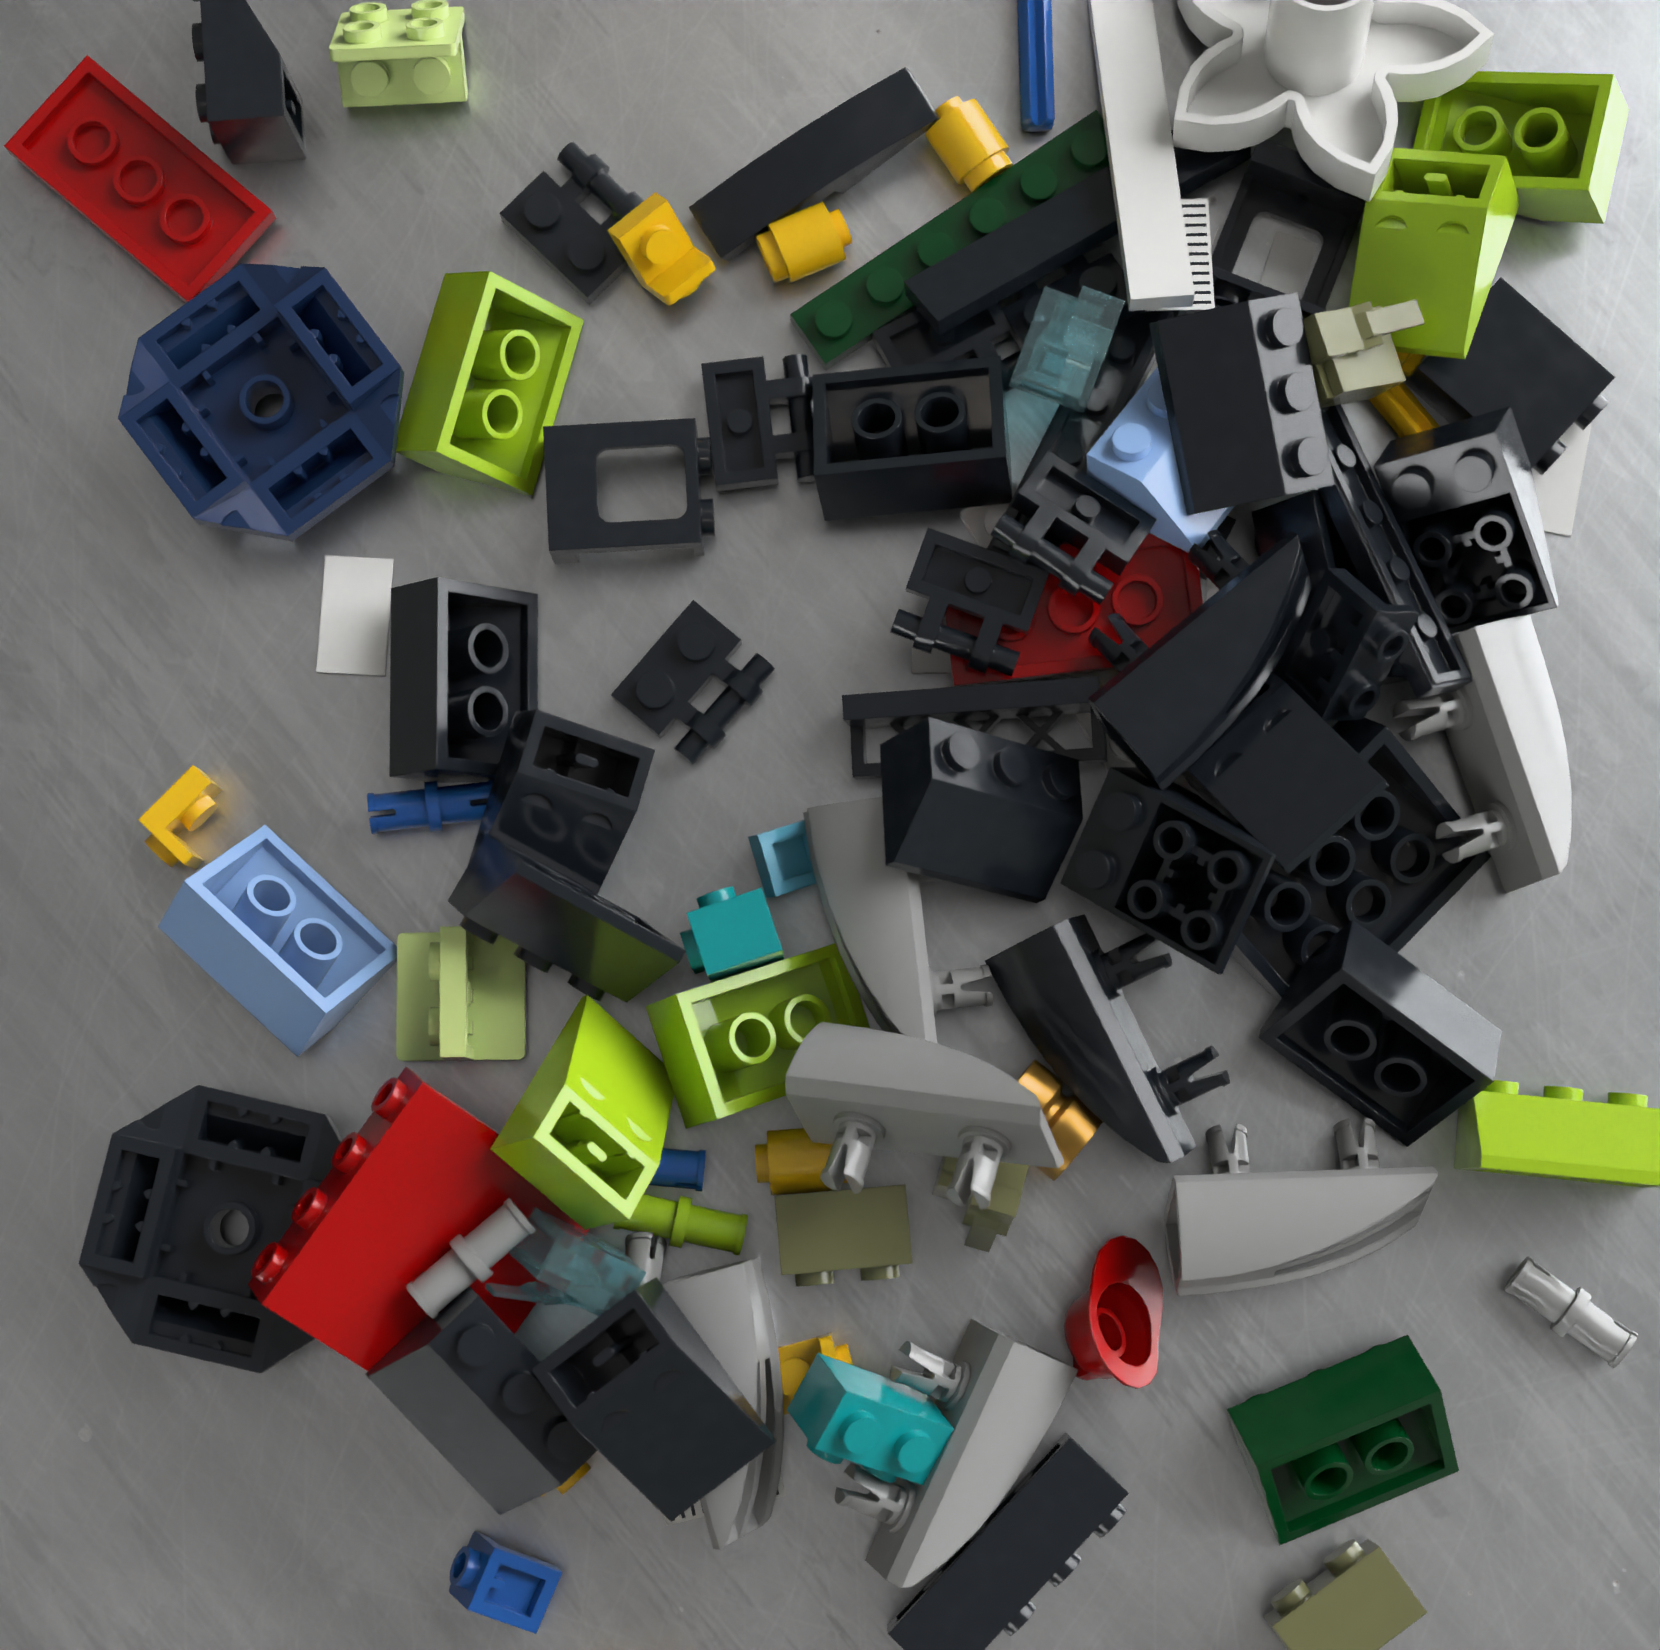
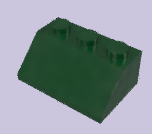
[1227,1335,1459,1545]

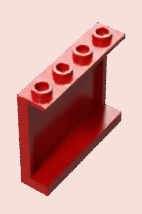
[248,1067,589,1371]

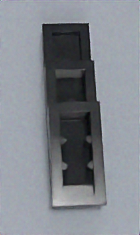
[688,67,940,261]

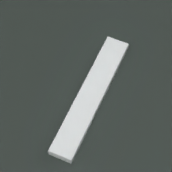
[1087,0,1195,311]

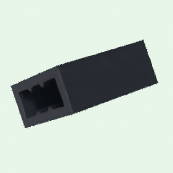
[1406,277,1615,475]

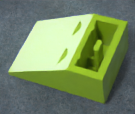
[1348,148,1520,359]
[491,995,674,1230]

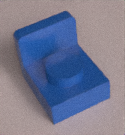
[449,1531,563,1634]

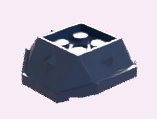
[118,263,404,542]

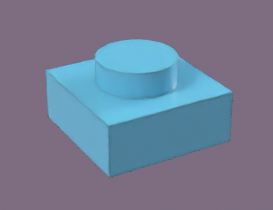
[748,820,817,898]

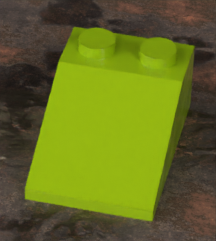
[1413,71,1629,224]
[645,943,871,1129]

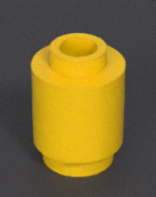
[925,96,1013,193]
[755,202,853,283]
[755,1128,848,1195]

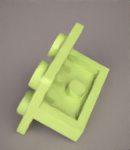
[329,0,468,108]
[396,926,526,1061]

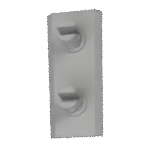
[1393,615,1572,893]
[803,797,993,1043]
[786,1022,1064,1210]
[1164,1118,1438,1296]
[651,1257,784,1550]
[835,1319,1078,1588]

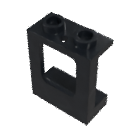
[1212,140,1366,319]
[543,418,715,564]

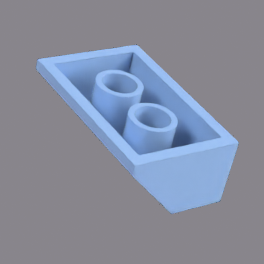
[1087,367,1234,553]
[158,825,397,1057]

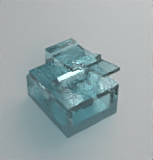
[1009,286,1125,413]
[485,1207,647,1316]

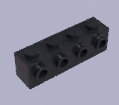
[887,1432,1129,1650]

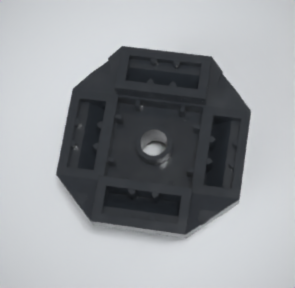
[78,1085,343,1373]

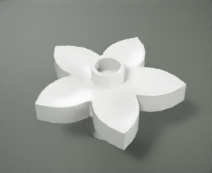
[1173,0,1494,202]

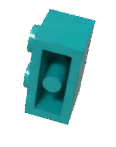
[680,887,784,983]
[787,1353,954,1485]

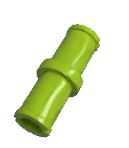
[613,1194,748,1255]

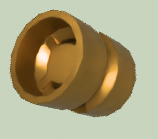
[1017,1059,1103,1181]

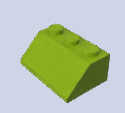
[396,271,584,496]
[1454,1080,1660,1188]

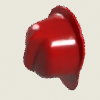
[1064,1235,1163,1389]

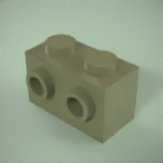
[775,1184,913,1287]
[1264,1539,1428,1650]

